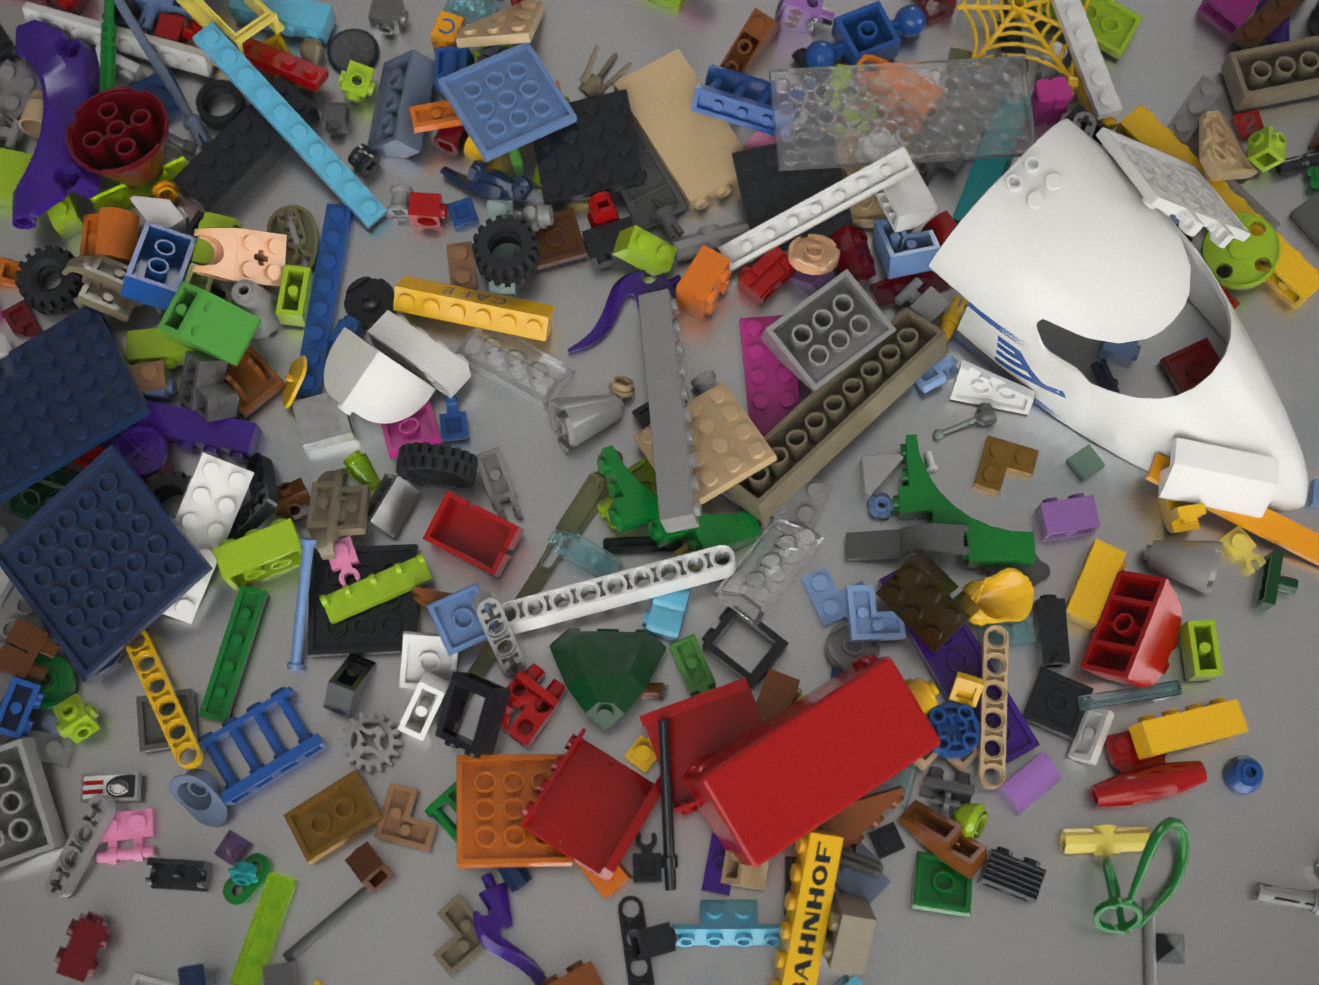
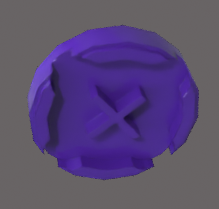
[113,425,168,479]

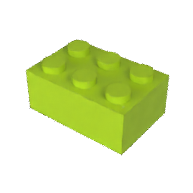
[212,518,303,591]

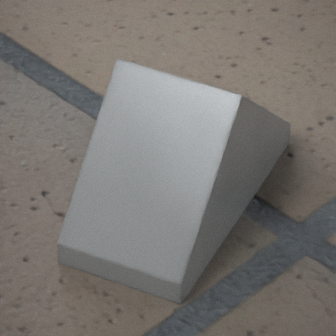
[859,454,904,503]

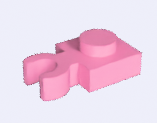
[329,536,361,586]

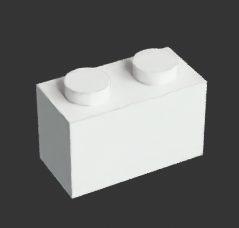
[398,671,450,741]

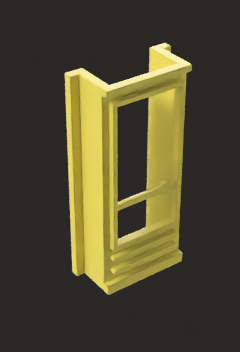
[175,0,285,56]

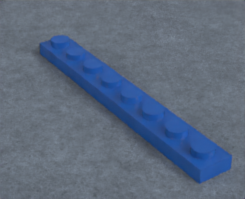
[295,203,353,399]

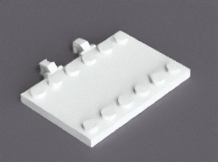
[1096,127,1251,249]

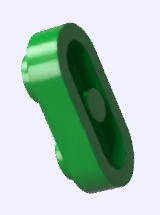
[223,853,273,905]

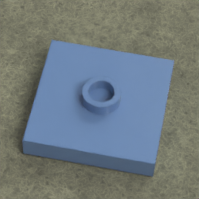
[426,583,498,656]

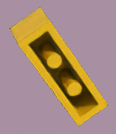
[1065,539,1127,630]

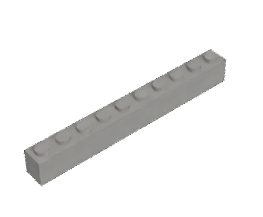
[638,289,702,533]

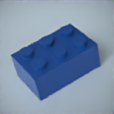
[120,221,197,311]

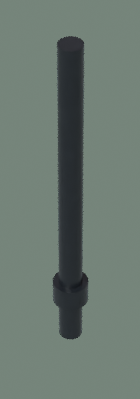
[658,719,678,891]

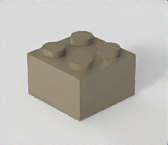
[823,892,877,975]

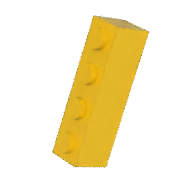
[1128,697,1249,760]

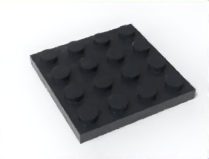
[533,89,645,206]
[732,130,854,249]
[308,544,419,657]

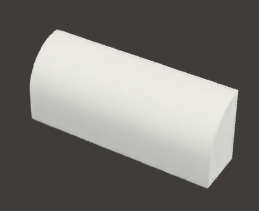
[854,130,938,233]

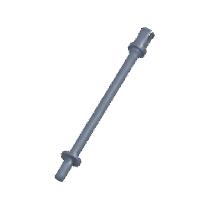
[114,0,213,148]

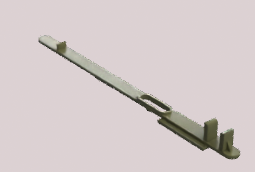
[436,450,623,726]

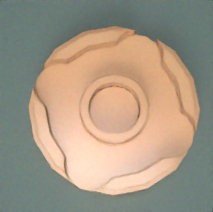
[787,234,840,275]

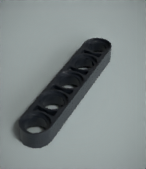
[618,896,655,985]

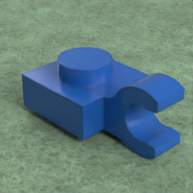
[439,394,469,442]

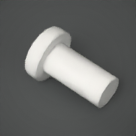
[924,451,938,473]

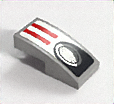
[80,772,142,803]

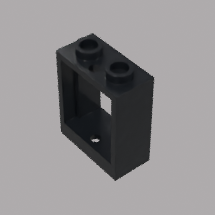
[701,603,789,690]
[435,671,511,758]

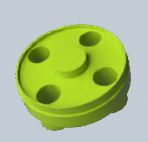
[1200,213,1281,290]

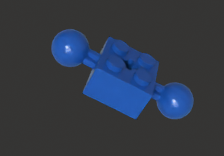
[805,1,926,74]

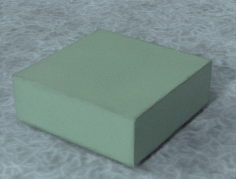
[1067,444,1105,482]

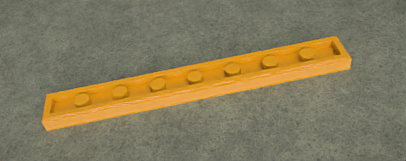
[1145,453,1319,566]

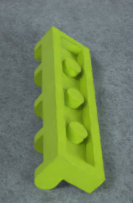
[319,553,434,624]

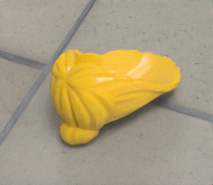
[961,568,1035,626]

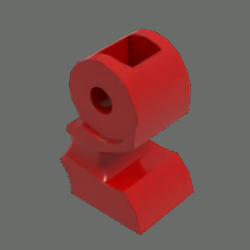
[587,191,620,228]

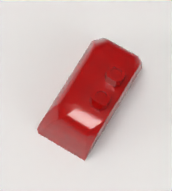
[1081,570,1182,689]

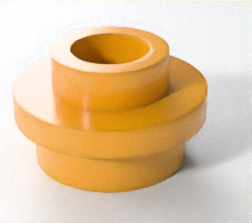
[152,180,178,204]

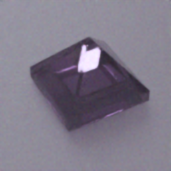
[214,829,253,866]

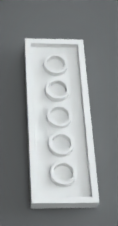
[163,452,254,624]

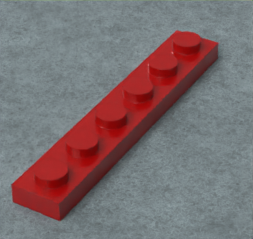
[182,19,329,91]

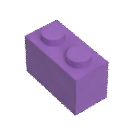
[1035,493,1101,541]

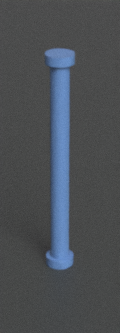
[287,537,317,670]

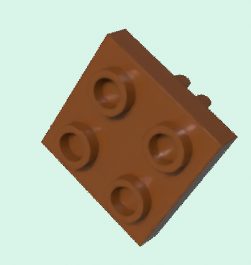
[224,346,286,419]

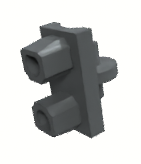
[919,766,975,815]

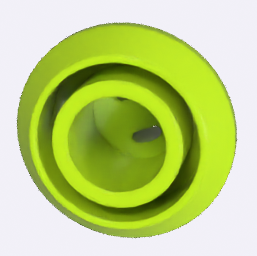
[952,803,988,839]

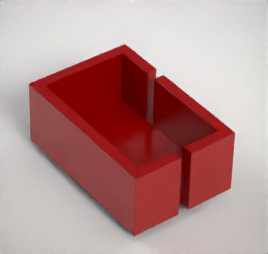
[422,490,525,577]

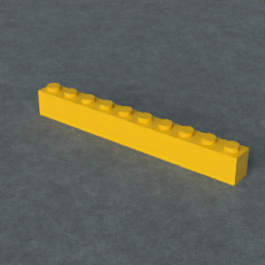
[1114,104,1319,309]

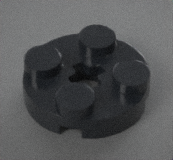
[344,276,396,330]

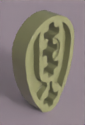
[267,205,320,273]

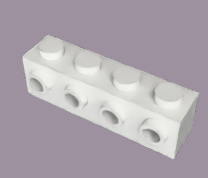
[367,310,471,398]

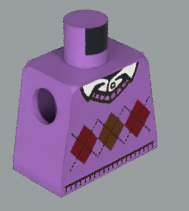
[774,0,835,33]

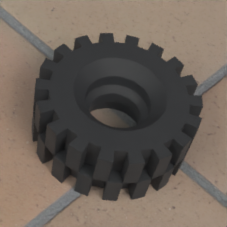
[15,245,85,315]

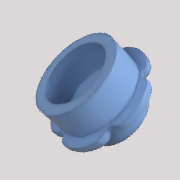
[868,493,893,518]

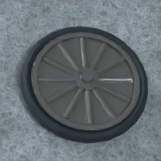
[327,28,379,73]

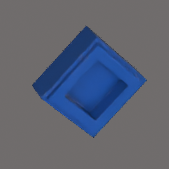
[447,196,479,230]

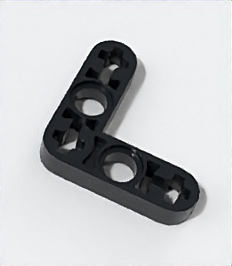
[227,452,279,540]

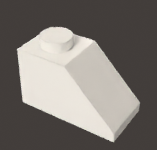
[130,196,189,233]

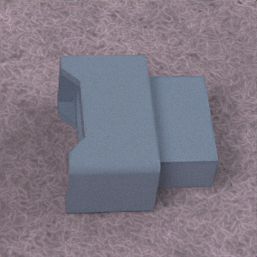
[835,842,891,903]

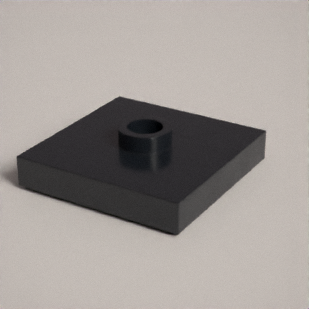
[1022,667,1094,740]

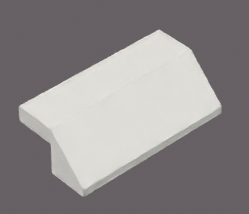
[1158,437,1280,518]

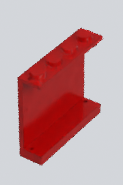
[639,677,763,816]
[520,728,661,882]

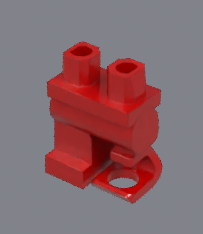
[500,663,566,750]

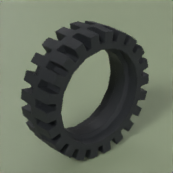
[396,442,478,489]

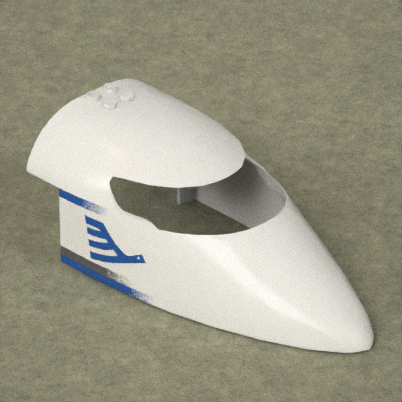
[929,119,1310,513]

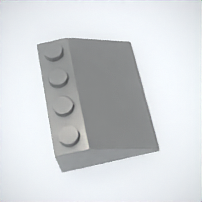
[761,269,896,392]
[0,737,66,867]

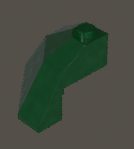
[550,628,666,730]

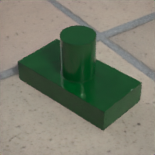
[1256,551,1298,611]

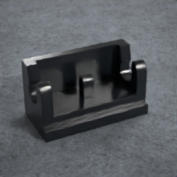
[145,857,212,892]

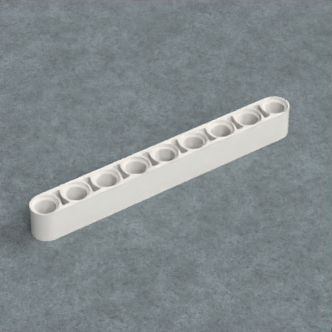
[497,545,736,634]

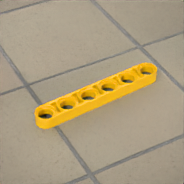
[125,630,203,770]

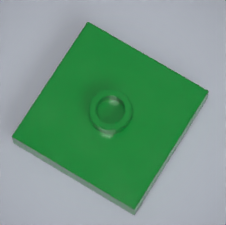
[912,851,973,917]

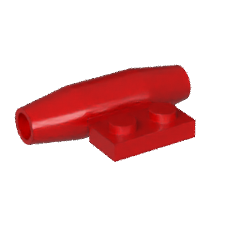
[1091,731,1207,808]

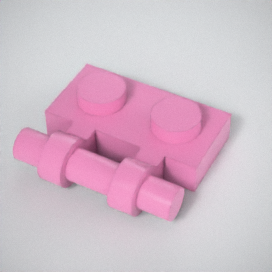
[96,808,156,865]

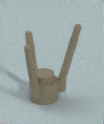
[578,45,633,98]

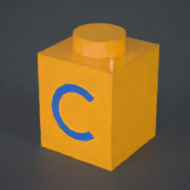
[430,10,466,49]

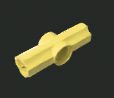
[1060,824,1150,856]

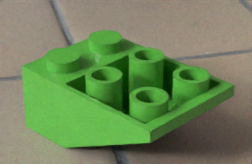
[157,281,262,366]

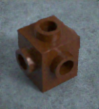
[274,477,310,522]

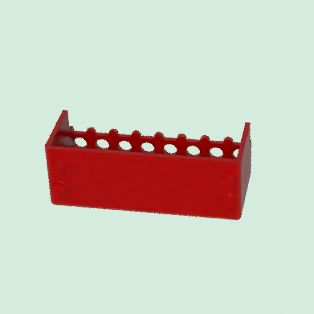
[683,653,941,868]

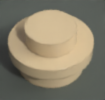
[608,376,635,399]

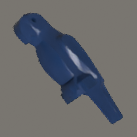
[440,160,533,201]

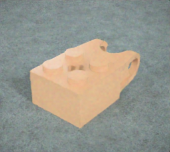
[192,228,287,288]

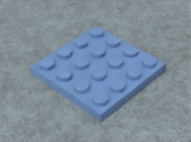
[437,43,577,162]

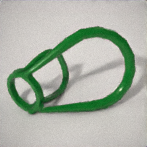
[1093,817,1190,935]

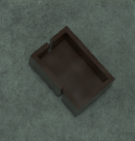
[876,549,981,653]

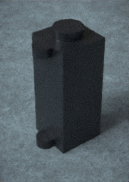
[1032,594,1070,669]

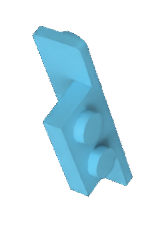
[672,900,781,947]

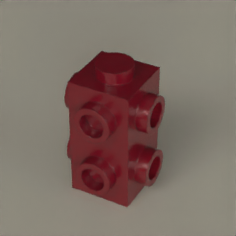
[828,225,877,286]
[53,911,111,983]

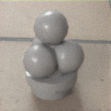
[512,203,554,232]

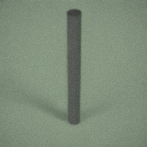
[282,886,373,962]

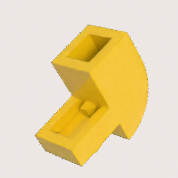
[1157,496,1206,533]

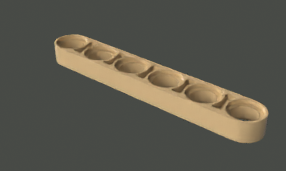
[978,625,1009,790]

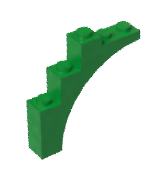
[893,434,1036,568]
[597,445,762,552]

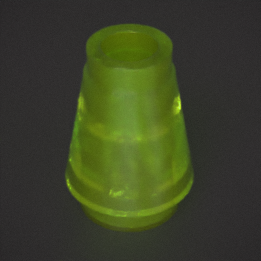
[343,450,381,490]

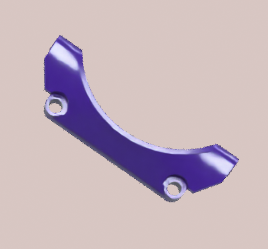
[12,19,100,230]

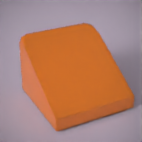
[0,257,22,288]

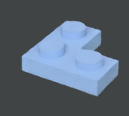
[801,567,864,628]
[845,585,906,642]

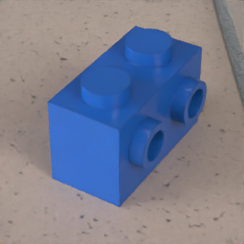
[0,677,45,740]

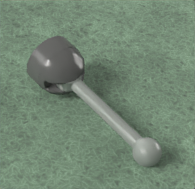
[933,403,997,440]

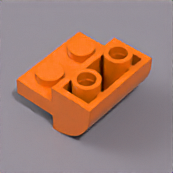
[80,207,140,265]

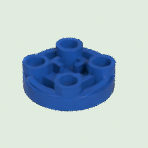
[927,702,981,759]

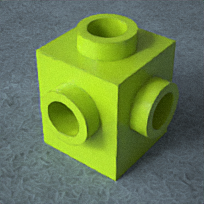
[338,60,376,103]
[1247,125,1287,172]
[52,692,101,744]

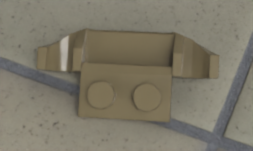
[61,254,164,323]
[306,468,371,560]

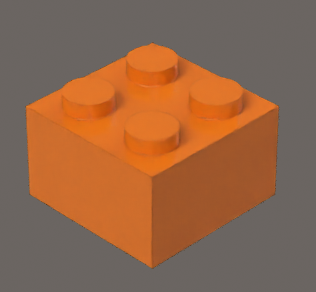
[676,244,732,321]

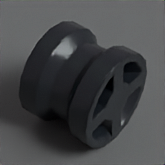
[348,143,380,176]

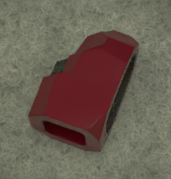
[434,125,469,155]

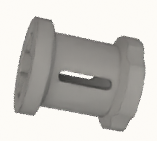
[388,184,413,217]

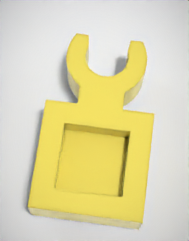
[1218,526,1266,575]

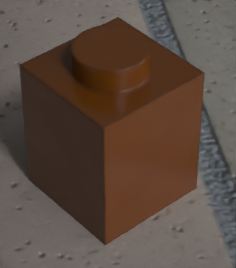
[345,841,395,894]

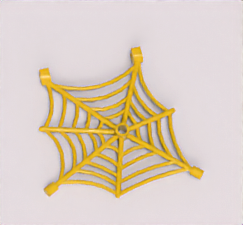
[956,0,1098,96]

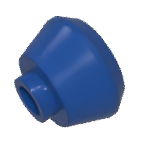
[1225,755,1264,794]

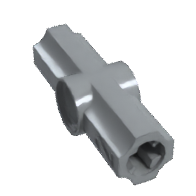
[671,220,750,262]

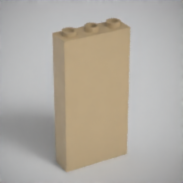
[613,49,745,213]

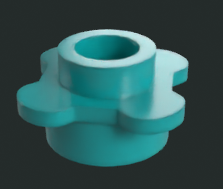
[228,862,258,886]

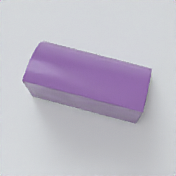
[996,751,1061,816]

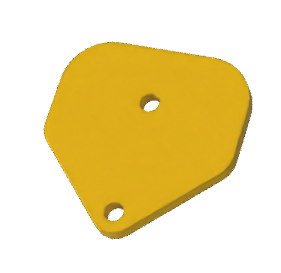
[282,355,307,409]

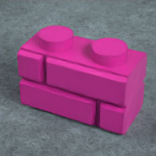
[1026,77,1073,127]

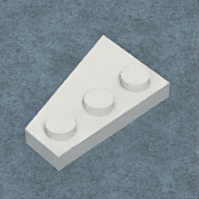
[950,360,1035,415]

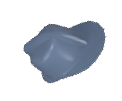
[169,768,228,827]

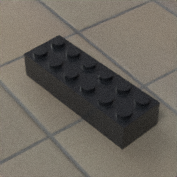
[172,75,321,215]

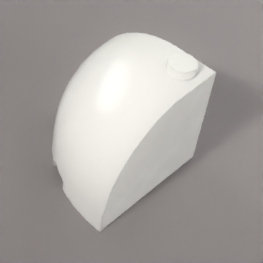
[324,327,436,424]

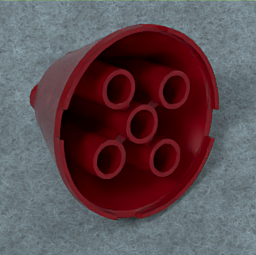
[65,86,169,189]

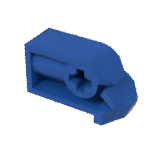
[434,46,474,100]

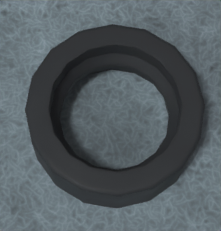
[195,79,247,131]

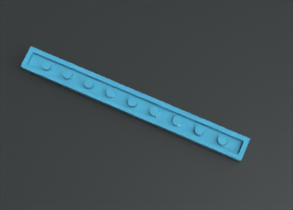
[192,22,387,229]

